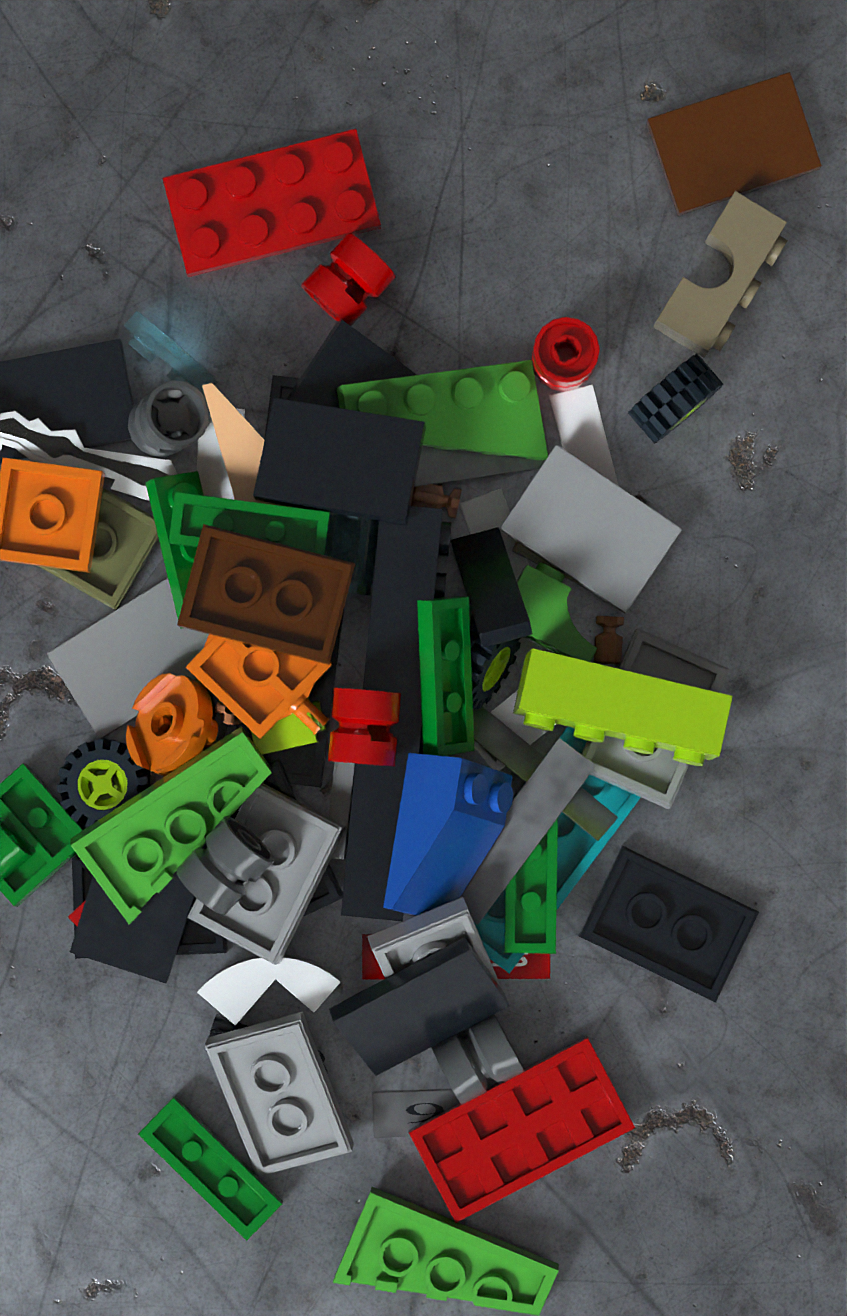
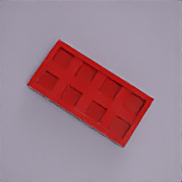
[162,129,381,278]
[408,1036,635,1223]

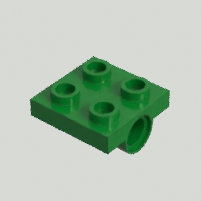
[0,763,84,907]

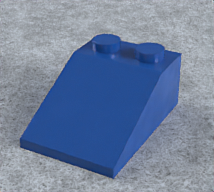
[383,753,513,916]

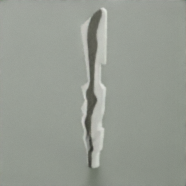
[0,411,178,501]

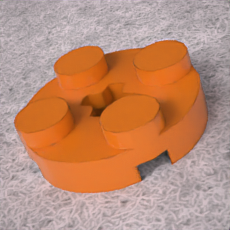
[126,673,218,776]

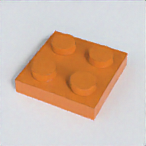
[0,457,105,573]

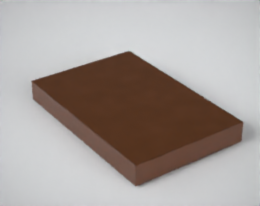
[646,72,822,216]
[177,524,355,665]

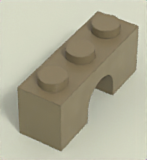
[653,191,788,358]

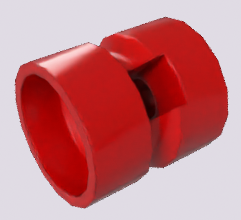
[301,233,396,326]
[531,317,600,392]
[328,688,401,767]

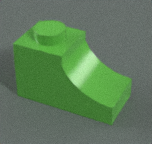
[517,562,598,662]

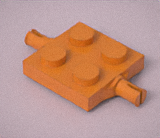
[186,635,332,739]

